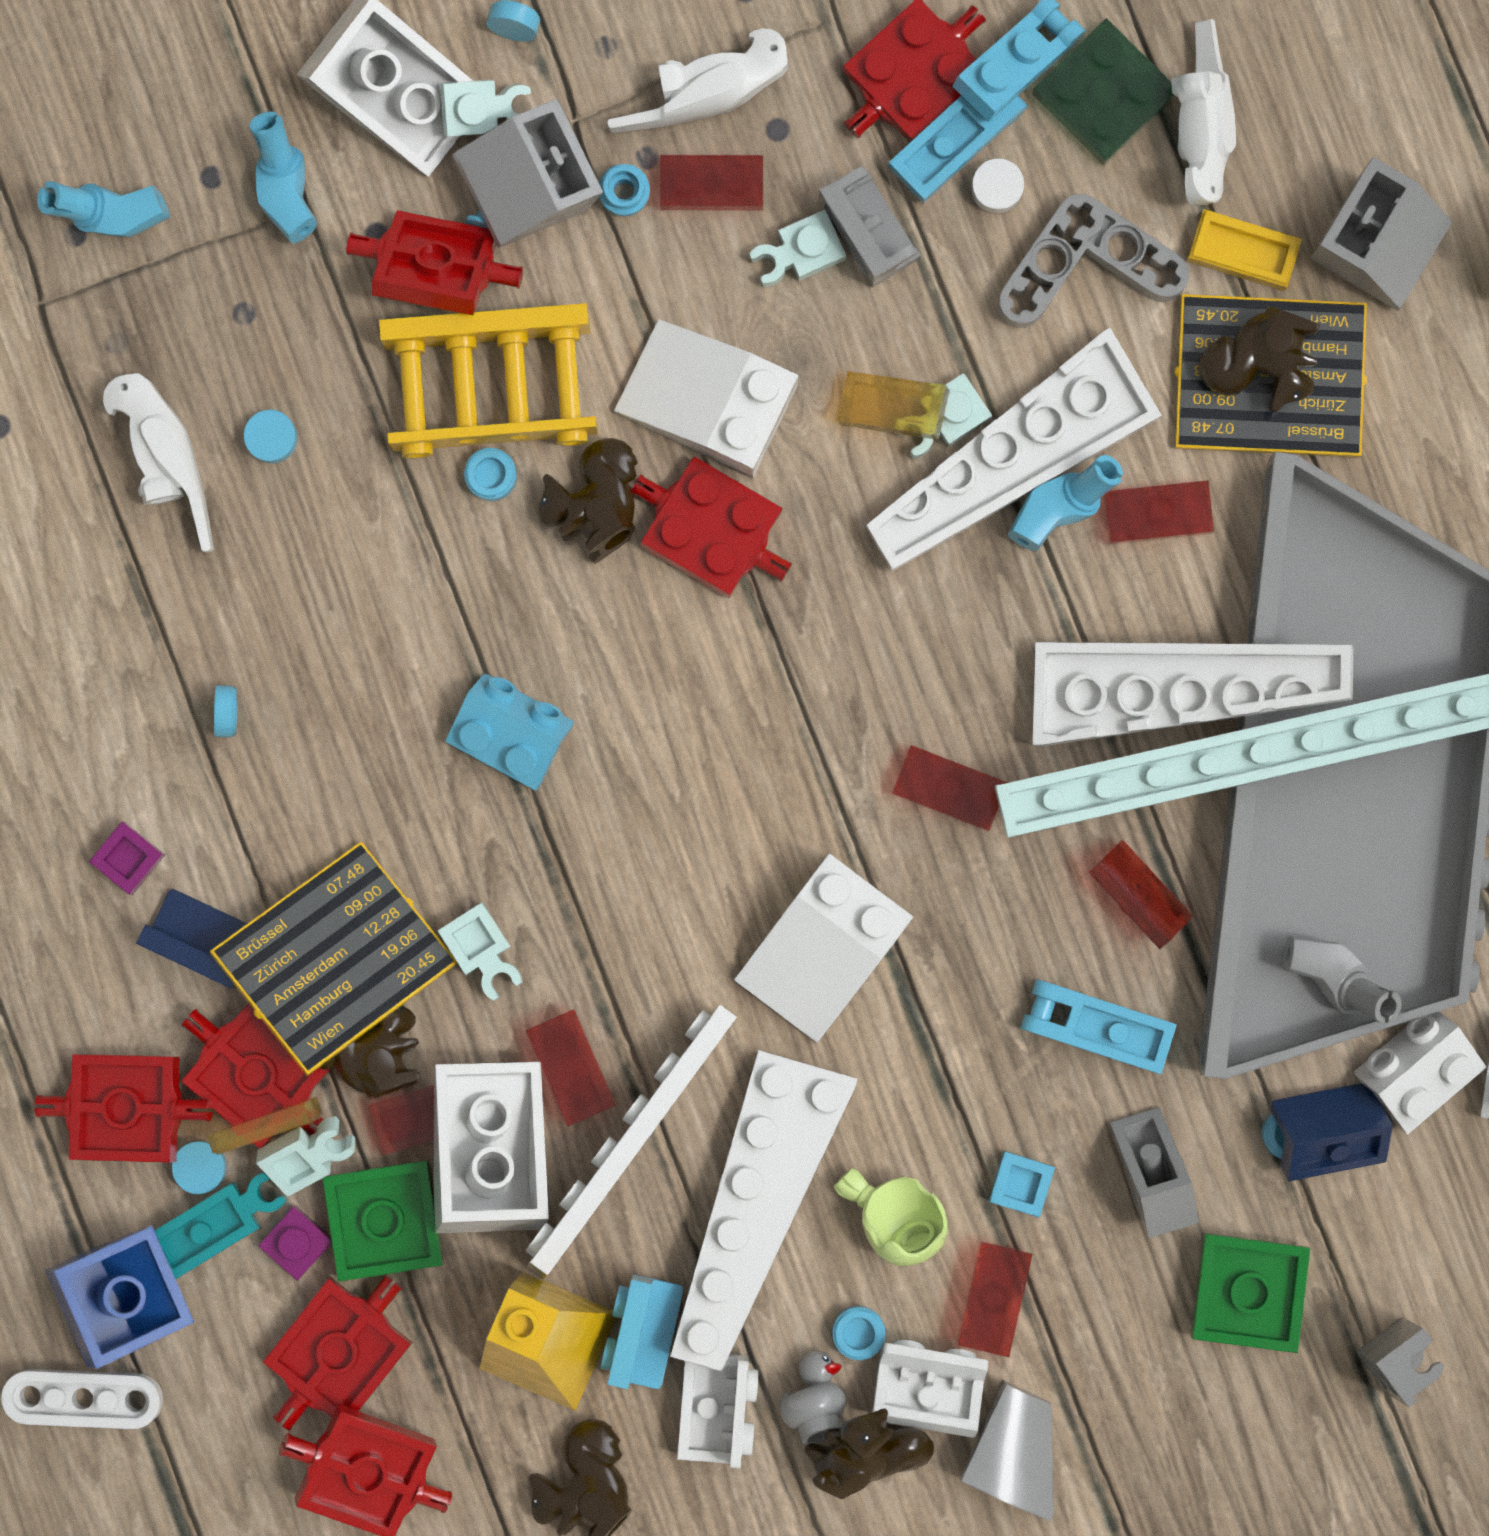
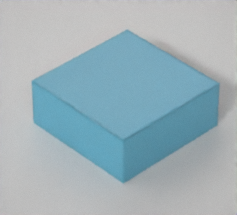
[988,1151,1055,1218]

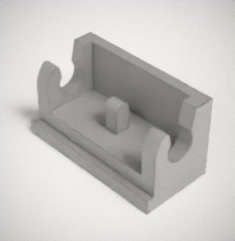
[819,166,921,288]
[1356,1317,1444,1408]

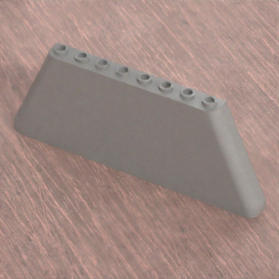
[1199,452,1489,1079]

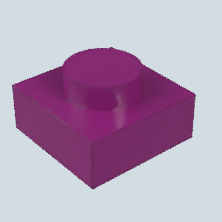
[89,821,166,895]
[258,1205,332,1281]

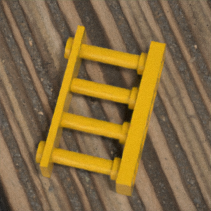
[379,303,599,458]

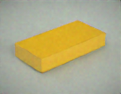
[1187,209,1302,291]

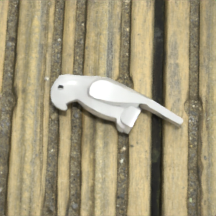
[1171,19,1236,206]
[608,28,788,133]
[103,373,214,553]

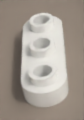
[1,1369,163,1429]

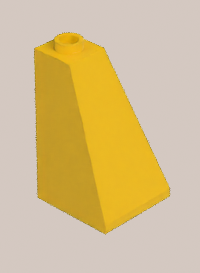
[479,1271,616,1411]

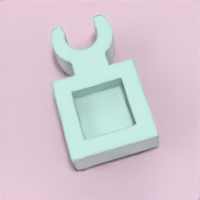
[440,79,531,137]
[749,210,846,287]
[895,373,992,459]
[438,902,523,1001]
[256,1116,356,1197]

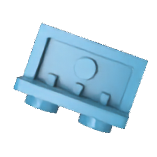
[445,674,574,791]
[600,1274,684,1389]

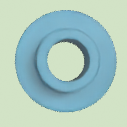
[599,164,650,216]

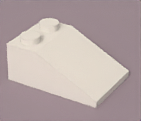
[297,0,472,177]
[614,319,798,478]
[734,853,913,1043]
[433,1062,549,1233]

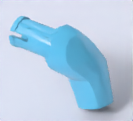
[249,112,317,244]
[37,181,171,237]
[1008,455,1123,551]

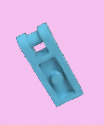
[952,0,1086,122]
[888,95,1028,204]
[1020,979,1177,1074]

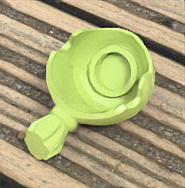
[833,1168,948,1266]

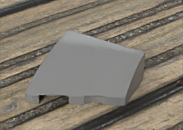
[960,1380,1054,1521]

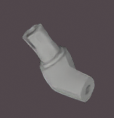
[1282,936,1402,1024]

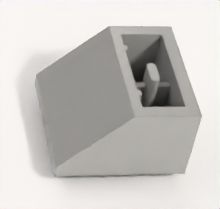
[453,99,603,248]
[1310,157,1452,311]

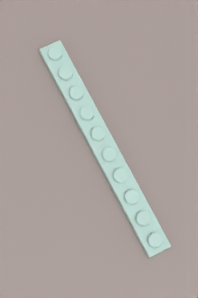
[995,674,1489,838]

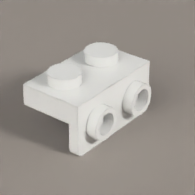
[1354,1012,1486,1135]
[872,1340,989,1438]
[677,1354,759,1468]

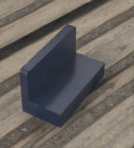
[136,889,248,989]
[1271,1083,1393,1182]

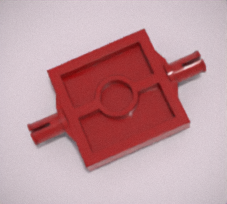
[842,0,986,143]
[346,210,524,316]
[631,456,793,599]
[181,1003,332,1149]
[34,1054,213,1163]
[263,1275,413,1431]
[279,1404,452,1536]

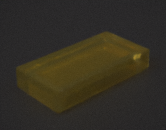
[836,371,950,440]
[207,1096,323,1155]

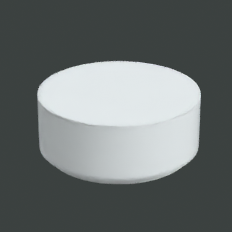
[971,159,1024,213]

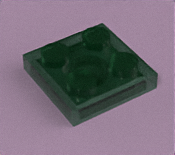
[1032,18,1175,165]

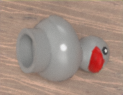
[780,1350,846,1444]

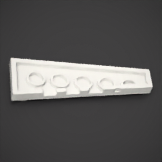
[866,328,1162,572]
[1032,642,1354,746]
[525,1005,737,1279]
[670,1050,858,1371]

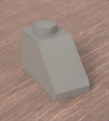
[1110,1107,1199,1238]

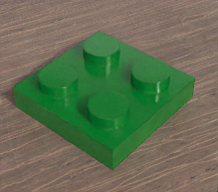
[323,1160,444,1282]
[1190,1232,1310,1353]

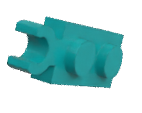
[155,1172,288,1279]

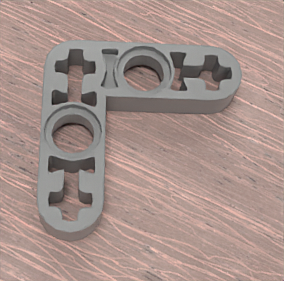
[998,194,1189,328]

